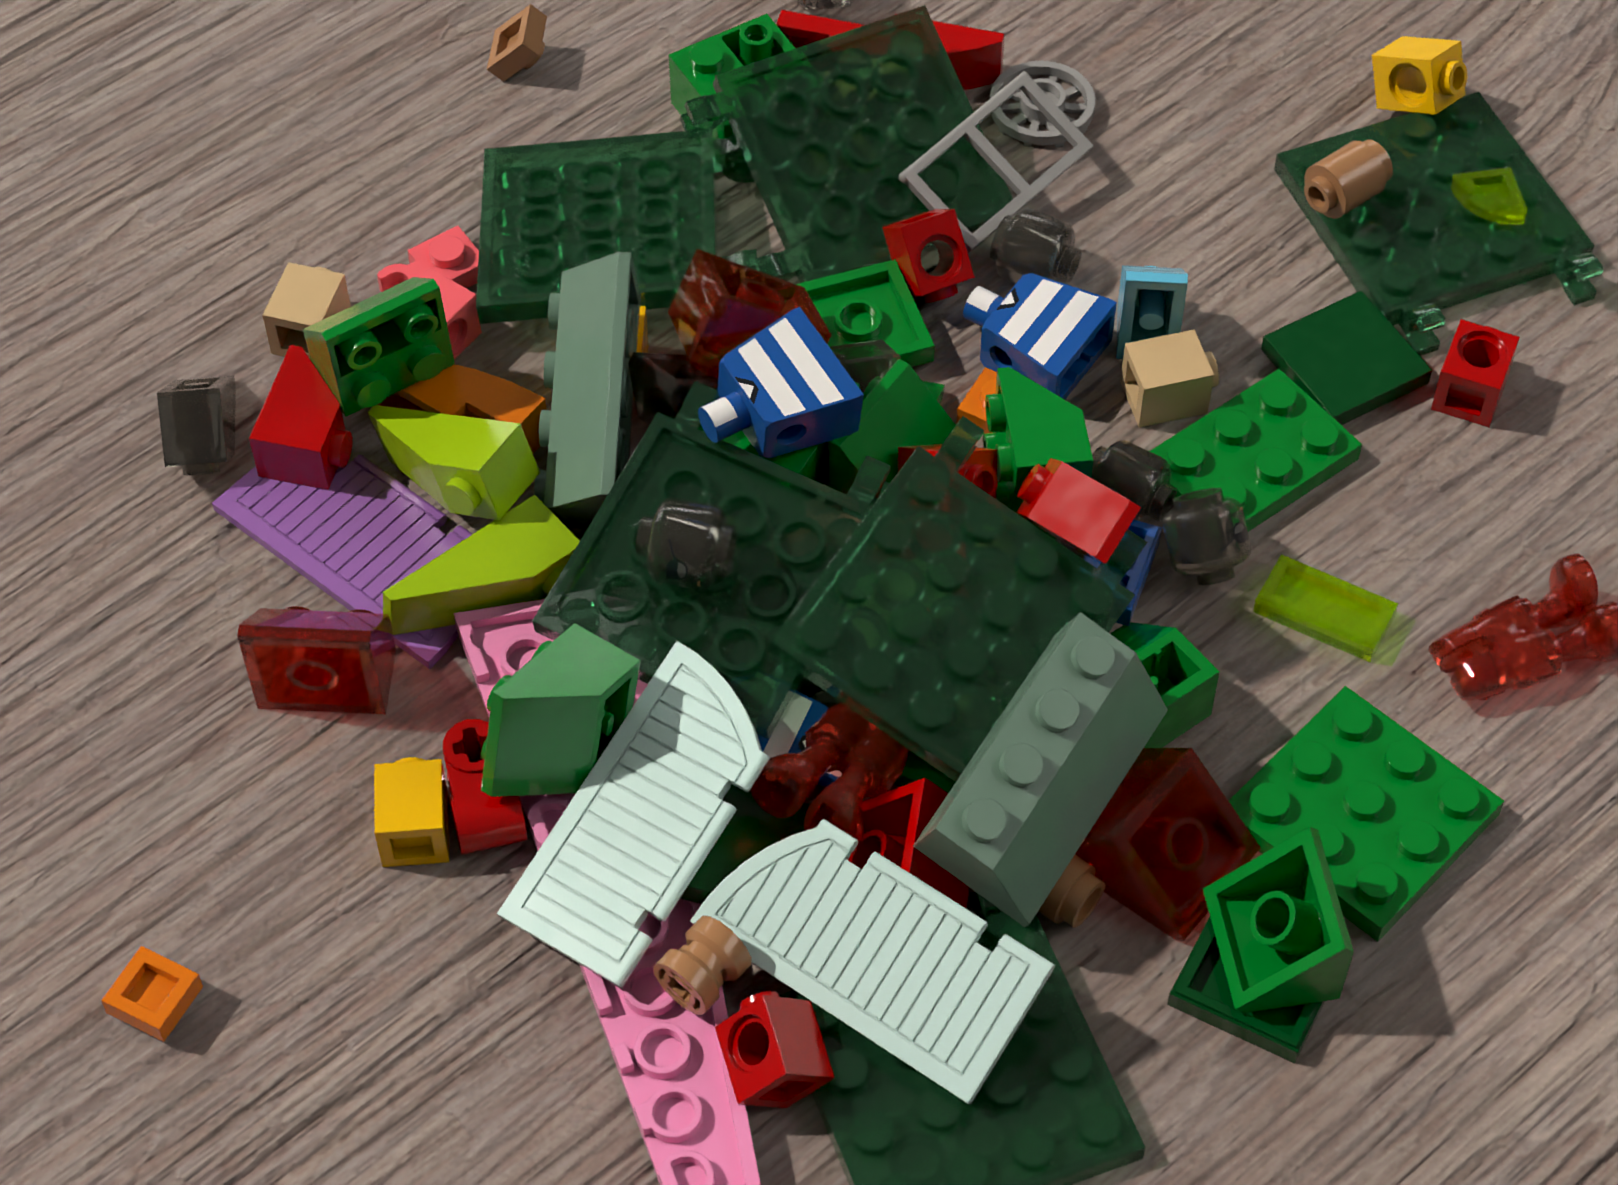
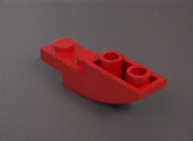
[776,10,1005,97]

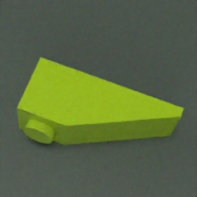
[368,405,540,520]
[383,494,583,635]

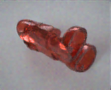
[1429,553,1618,701]
[750,678,928,850]

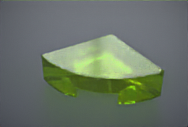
[1451,167,1527,224]

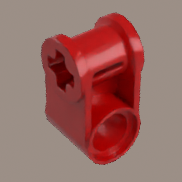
[443,719,527,855]

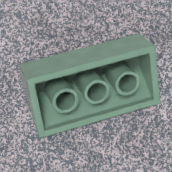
[534,252,641,530]
[913,612,1168,927]

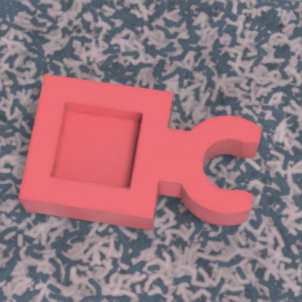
[377,225,490,292]

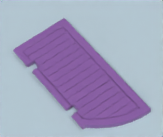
[212,455,472,669]

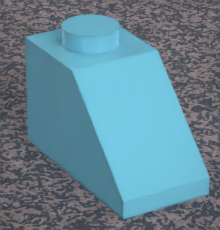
[1116,265,1188,359]

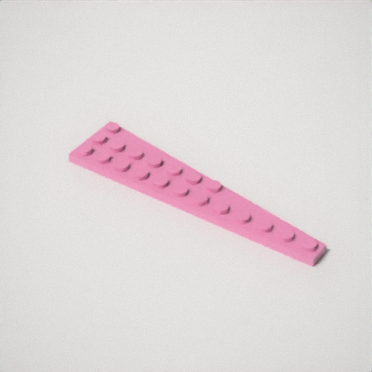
[453,583,761,1185]

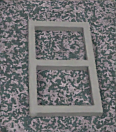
[899,71,1094,253]

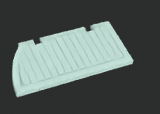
[497,641,770,988]
[690,819,1055,1104]

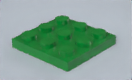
[1219,686,1504,942]

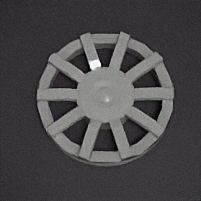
[990,61,1095,147]

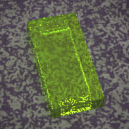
[1253,554,1398,662]

